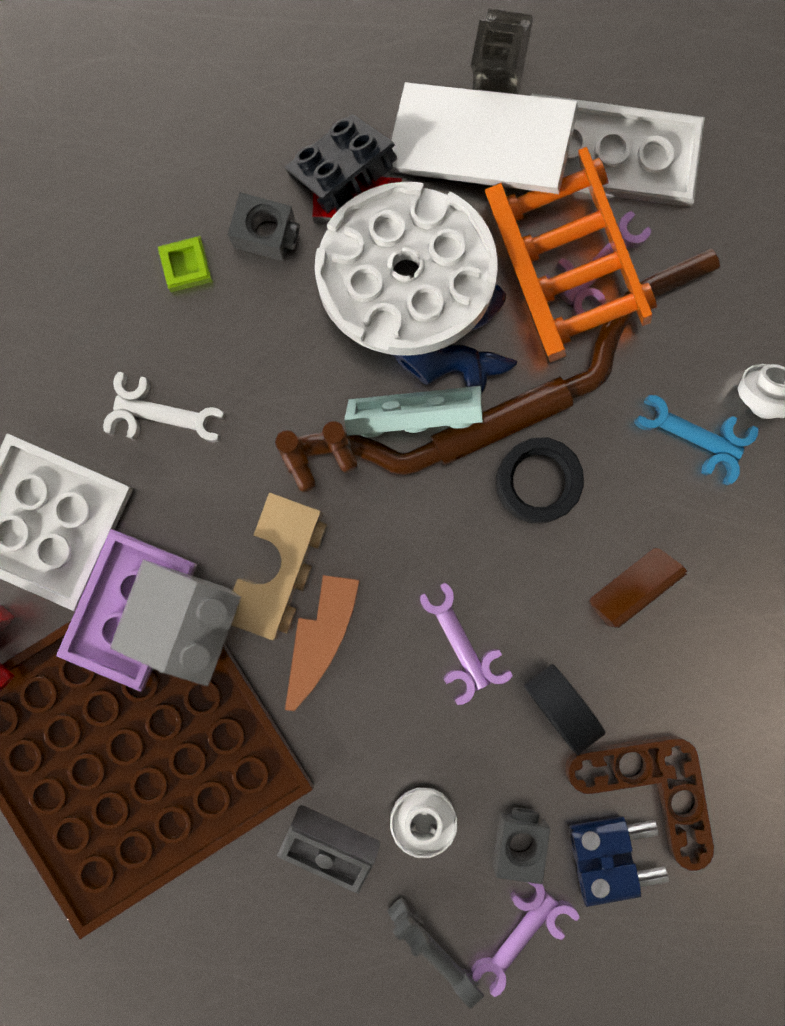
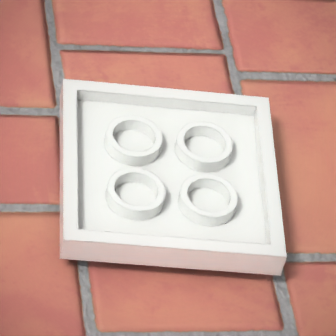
[0,433,133,611]

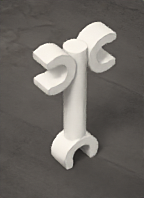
[103,372,226,443]

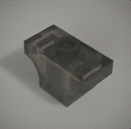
[471,8,533,94]

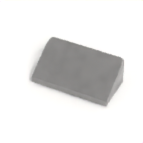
[277,806,380,894]

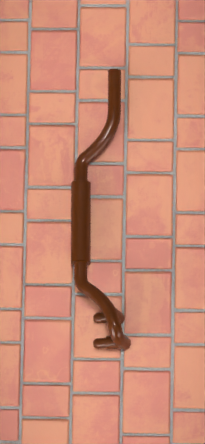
[275,249,720,492]

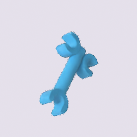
[634,395,758,485]

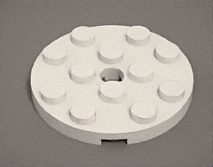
[315,182,498,356]

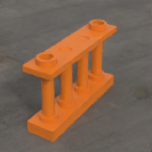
[485,146,657,363]

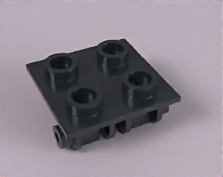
[284,114,397,214]

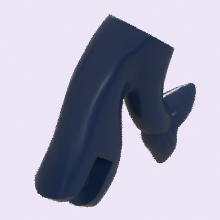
[394,284,517,393]

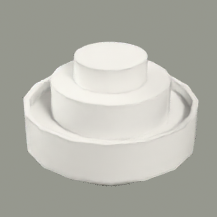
[737,364,785,419]
[390,787,457,858]

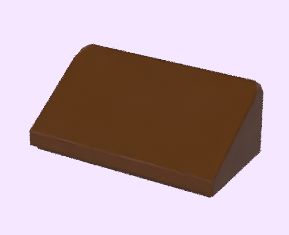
[589,548,687,628]

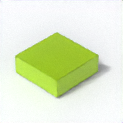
[158,236,213,292]

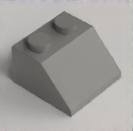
[110,559,241,686]

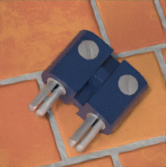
[569,816,669,907]

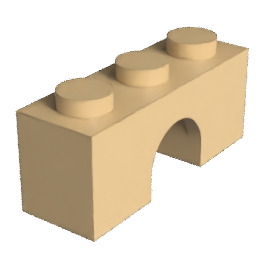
[231,493,327,641]

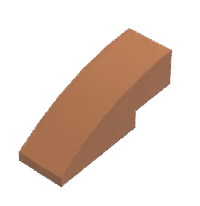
[285,575,360,711]

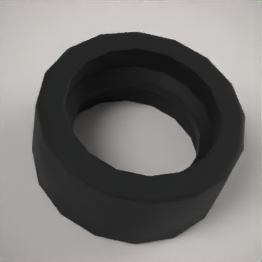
[496,437,584,523]
[524,664,606,755]

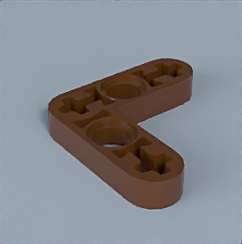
[565,736,714,871]

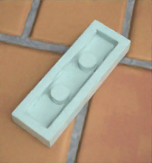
[344,386,483,437]

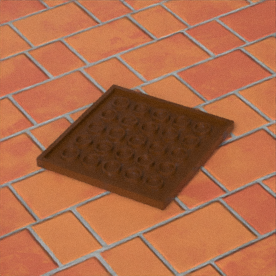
[0,621,314,939]

